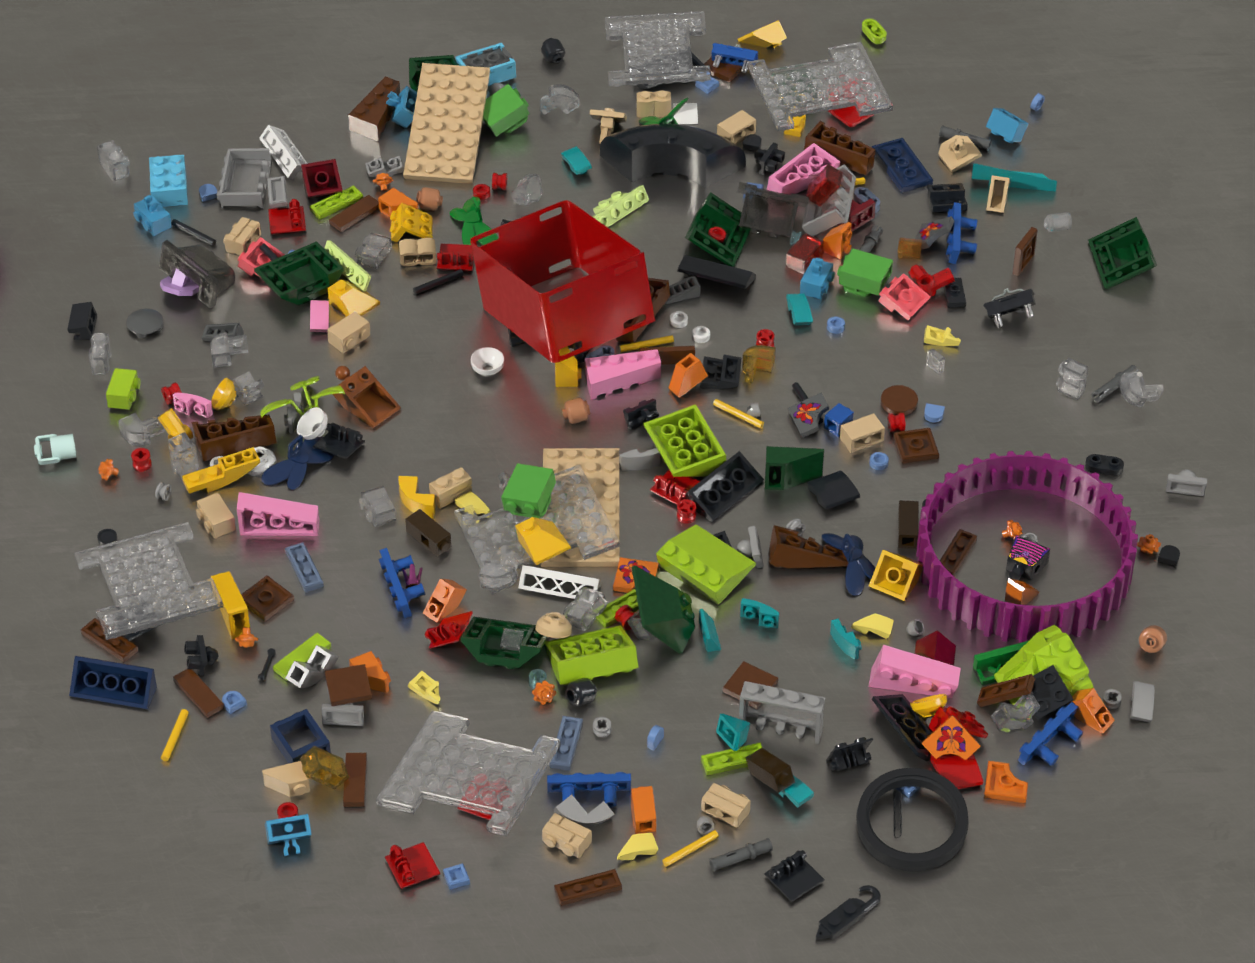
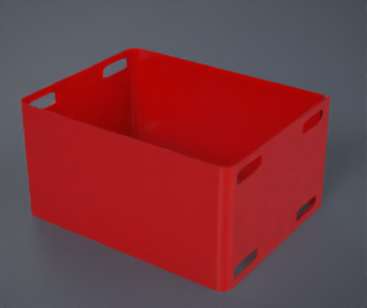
[470,200,655,363]

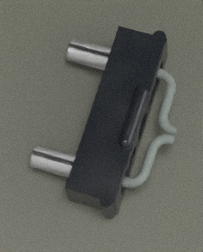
[983,288,1036,328]

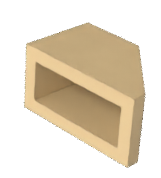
[986,175,1010,213]
[262,760,310,797]

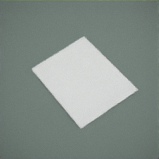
[673,103,698,124]

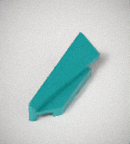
[972,163,1057,192]

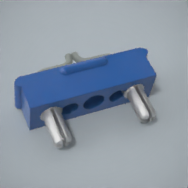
[711,43,758,73]

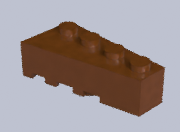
[348,76,400,141]
[804,121,876,175]
[616,278,670,343]
[191,414,277,462]

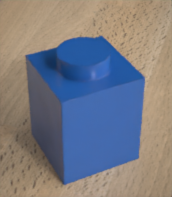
[824,403,854,437]

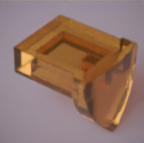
[898,237,922,259]

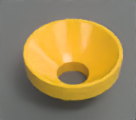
[211,377,236,410]
[910,694,947,717]

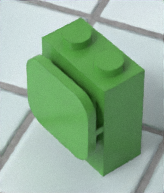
[483,84,530,137]
[837,248,893,297]
[501,463,556,518]

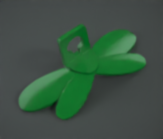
[639,98,688,125]
[450,197,498,245]

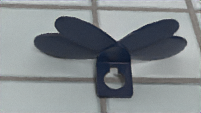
[261,435,334,490]
[822,533,875,596]

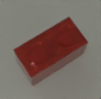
[806,164,843,207]
[786,233,824,274]

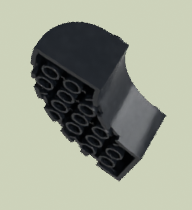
[600,124,746,188]

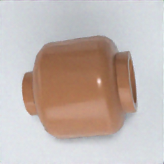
[416,187,443,211]
[562,397,591,424]
[1139,625,1167,653]

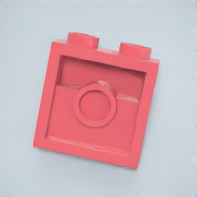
[237,237,285,277]
[878,273,930,320]

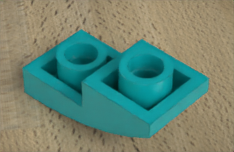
[561,146,592,175]
[786,294,813,325]
[740,598,779,628]
[830,618,862,660]
[779,775,814,808]

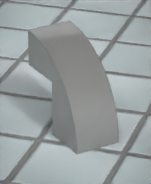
[285,645,339,688]
[553,794,614,826]

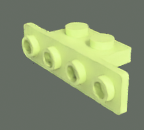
[592,185,649,227]
[324,240,371,292]

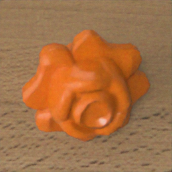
[373,173,394,191]
[98,458,119,480]
[1002,520,1023,539]
[1137,534,1161,554]
[235,627,258,648]
[532,680,556,705]

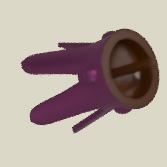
[402,564,423,588]

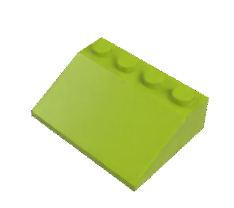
[644,404,726,477]
[656,524,756,605]
[544,625,639,685]

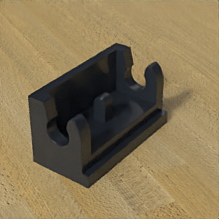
[67,302,97,340]

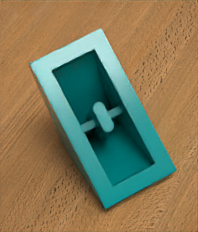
[716,714,750,751]

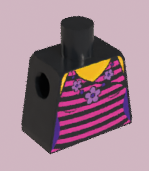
[1006,535,1050,580]

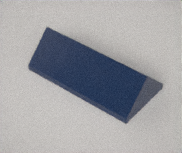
[69,656,157,709]

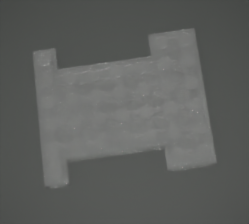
[605,11,711,87]
[747,42,893,131]
[454,464,620,594]
[74,522,223,640]
[376,710,561,836]

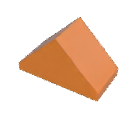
[1005,578,1039,605]

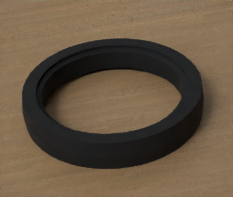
[856,768,969,872]

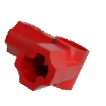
[908,264,955,298]

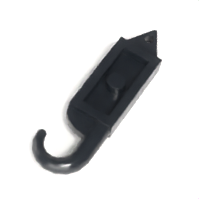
[816,885,881,940]

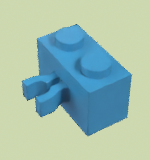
[386,86,417,129]
[986,108,1029,143]
[133,195,172,236]
[800,257,835,299]
[265,814,312,857]

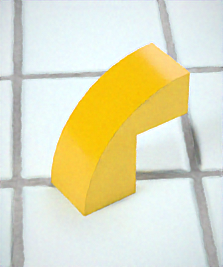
[398,476,435,519]

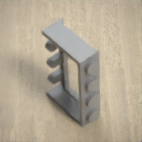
[217,148,272,209]
[802,164,856,239]
[739,681,825,744]

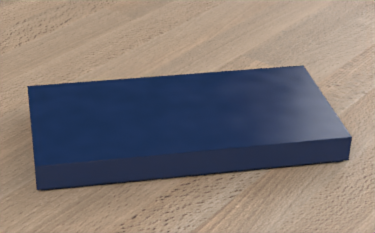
[872,137,933,193]

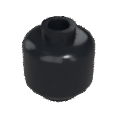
[541,38,566,63]
[566,678,597,707]

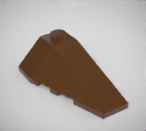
[768,525,848,568]

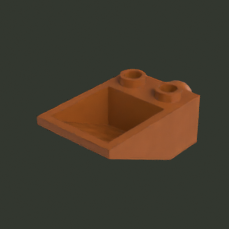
[332,366,401,429]

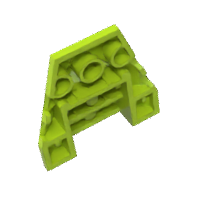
[994,625,1094,710]

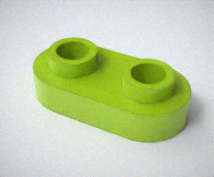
[862,19,887,44]

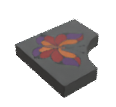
[911,216,954,251]
[788,392,829,438]

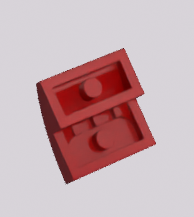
[930,754,983,789]

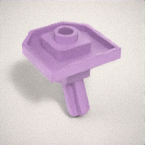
[160,252,205,296]

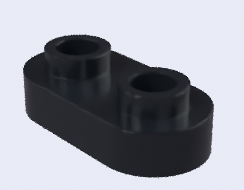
[1085,454,1124,476]

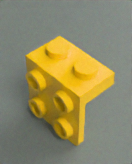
[390,203,433,243]

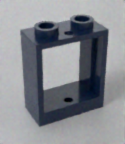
[270,709,331,766]

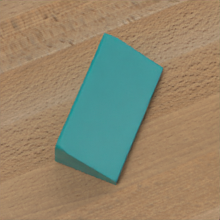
[698,609,721,652]

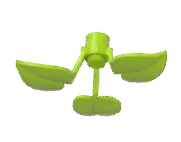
[260,376,345,418]

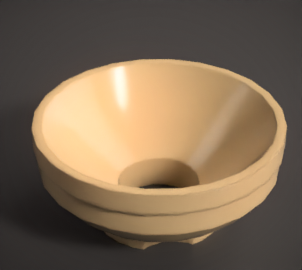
[535,612,572,638]

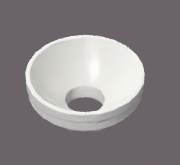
[471,347,504,376]
[297,407,328,440]
[247,446,277,477]

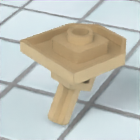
[590,108,627,144]
[938,135,982,173]

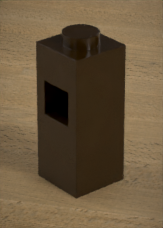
[898,500,919,549]
[405,509,452,557]
[746,748,795,793]

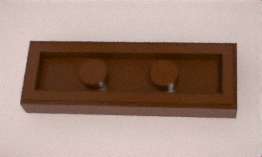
[329,195,379,232]
[639,346,695,365]
[940,529,977,576]
[81,618,138,663]
[173,669,224,718]
[977,674,1035,707]
[343,753,367,807]
[554,869,622,906]

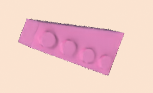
[766,143,840,201]
[585,349,661,400]
[237,492,319,536]
[868,645,961,698]

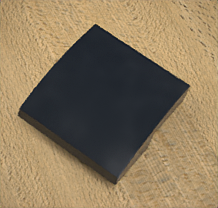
[927,183,968,212]
[700,355,742,389]
[807,470,860,509]

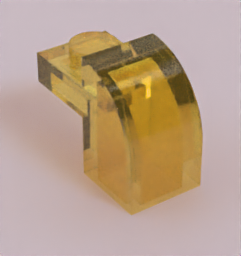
[742,345,776,383]

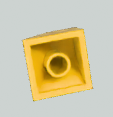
[738,20,787,48]
[328,279,380,317]
[555,347,581,387]
[515,517,571,565]
[869,550,923,601]

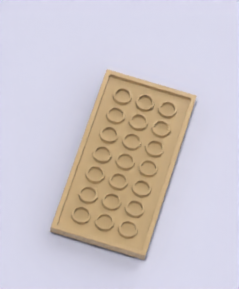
[403,63,490,184]
[541,448,620,567]

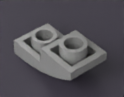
[365,156,404,177]
[284,392,303,433]
[619,448,660,471]
[1130,681,1155,723]

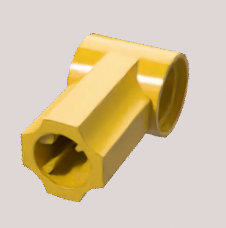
[158,408,193,448]

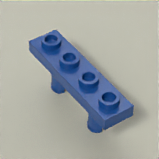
[946,202,977,264]
[378,548,426,618]
[1018,702,1084,766]
[547,772,631,808]

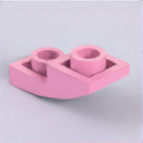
[310,300,329,332]
[173,393,213,418]

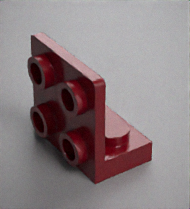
[825,198,876,231]

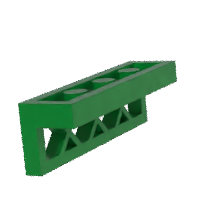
[973,641,1028,686]

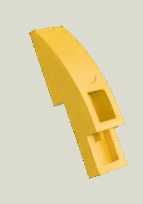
[182,447,260,494]

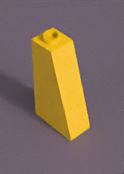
[210,571,251,640]

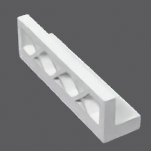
[259,125,308,180]
[518,565,602,603]

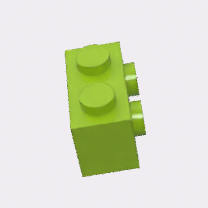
[106,368,141,410]

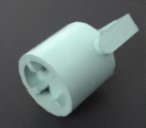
[34,434,77,465]

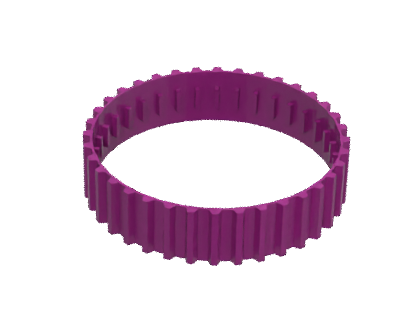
[916,451,1138,643]

